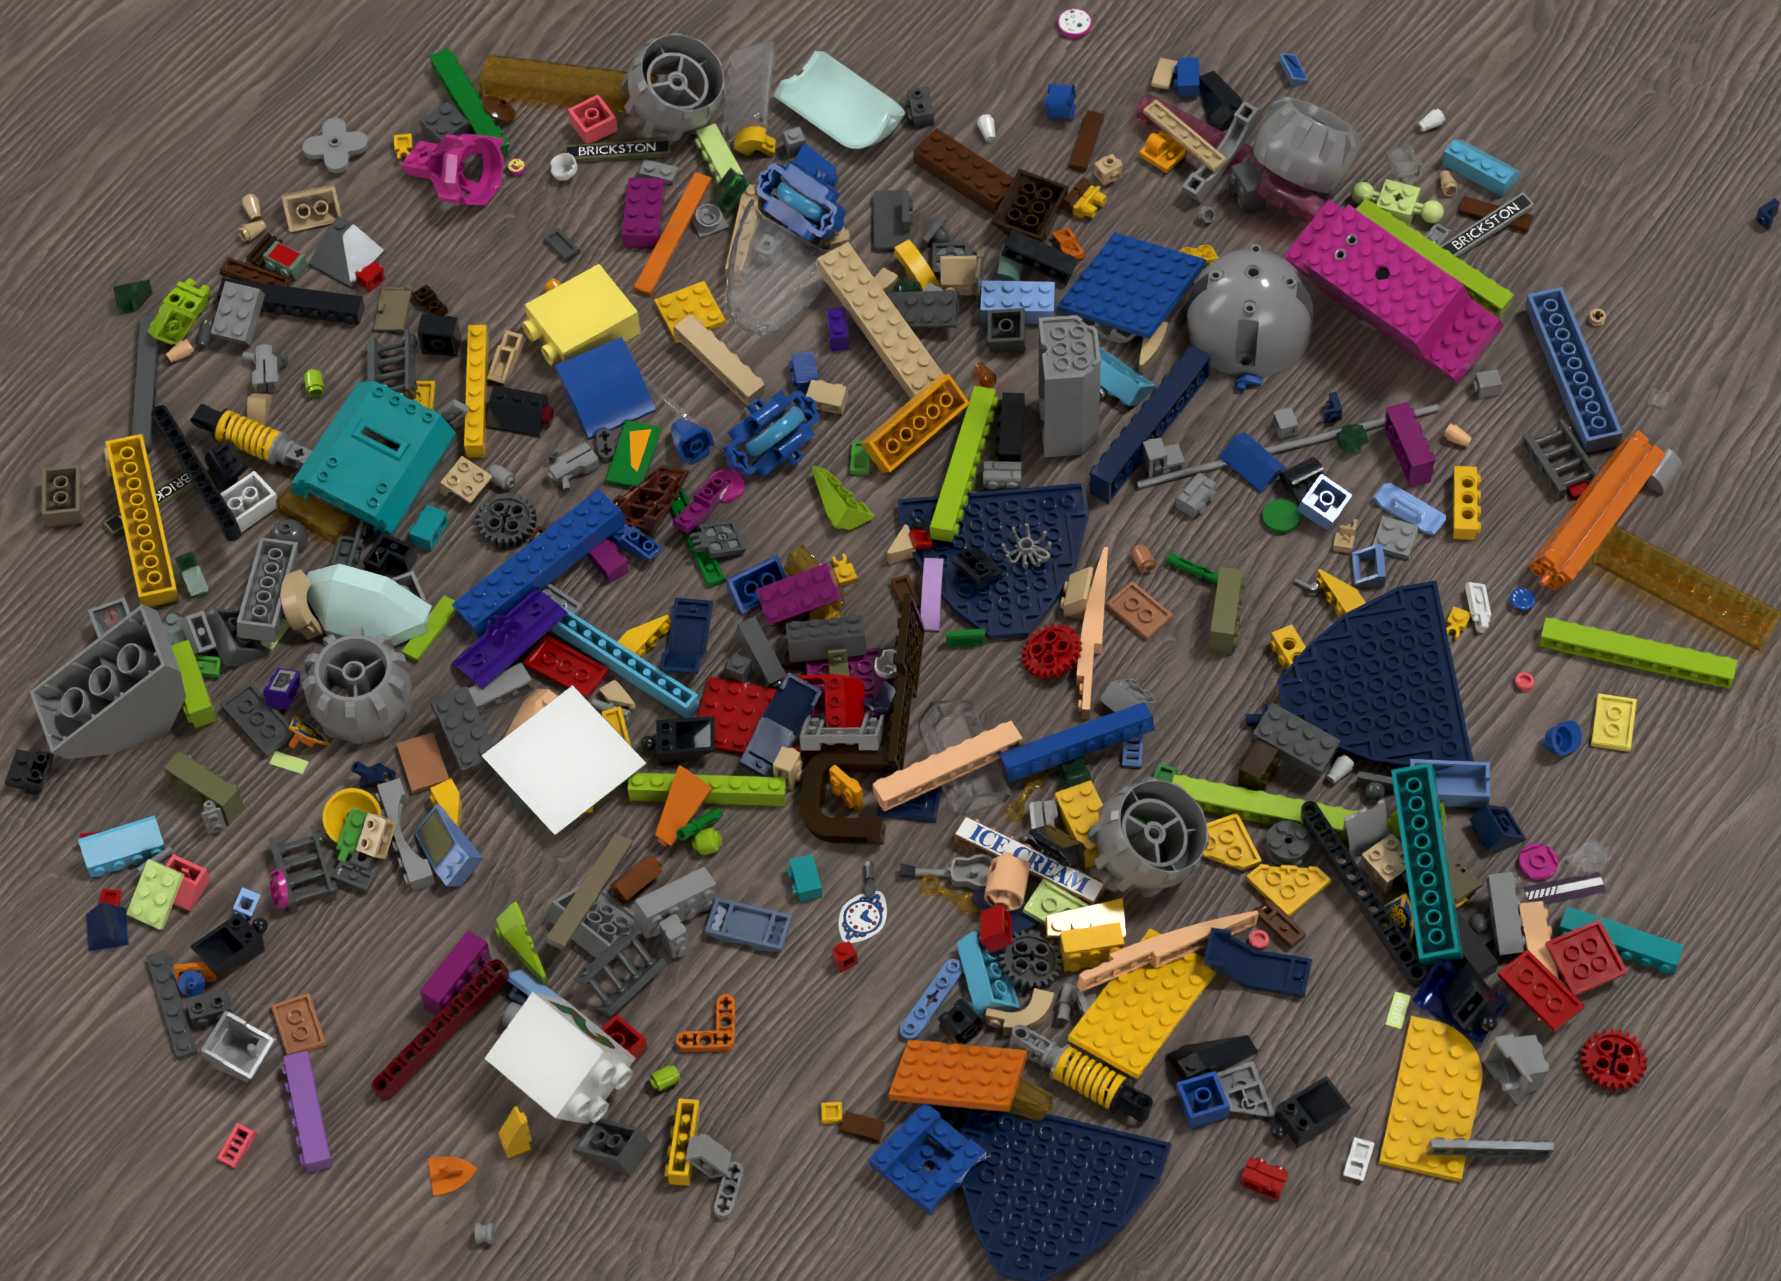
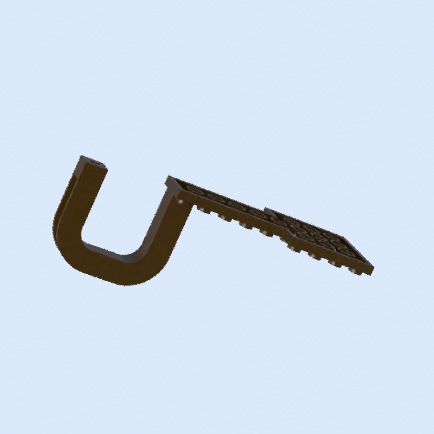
[799,593,925,845]

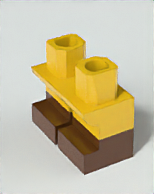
[1064,177,1107,219]

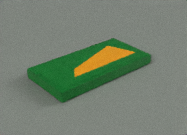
[606,420,662,488]

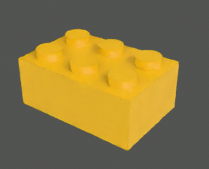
[1060,922,1125,972]

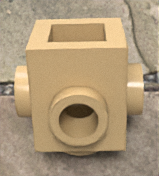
[1094,154,1123,186]
[823,226,850,251]

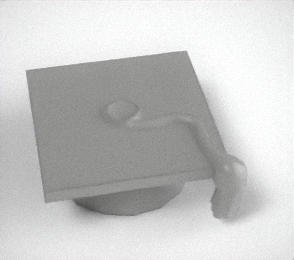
[691,203,729,239]

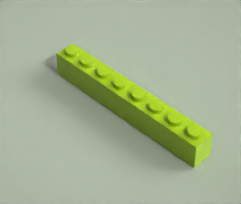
[628,773,787,806]

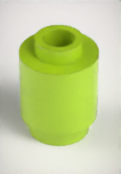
[304,369,324,398]
[649,1065,681,1092]

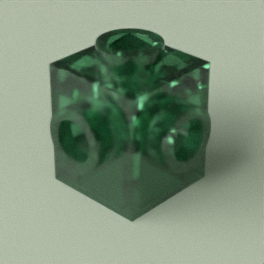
[1336,424,1369,453]

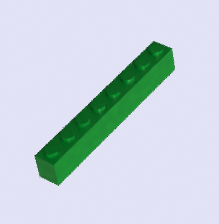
[429,48,510,157]

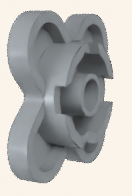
[303,118,369,173]

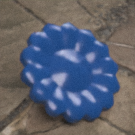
[1510,587,1536,611]
[177,970,205,997]

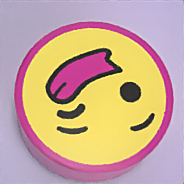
[507,158,526,176]

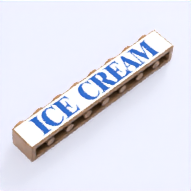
[954,816,1105,906]

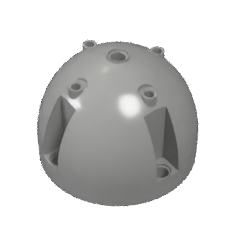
[1186,244,1313,377]

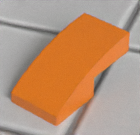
[1052,227,1085,260]

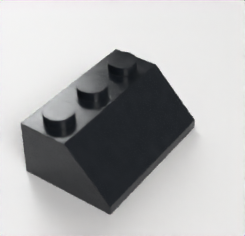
[486,386,549,437]

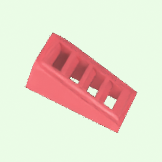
[217,1123,257,1168]

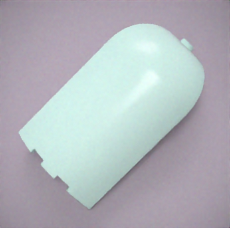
[773,51,905,149]

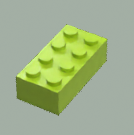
[171,640,218,729]

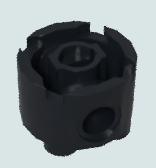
[938,998,986,1045]

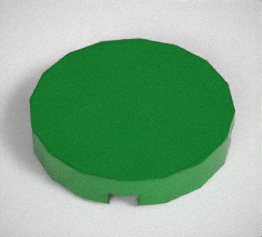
[1263,499,1301,534]

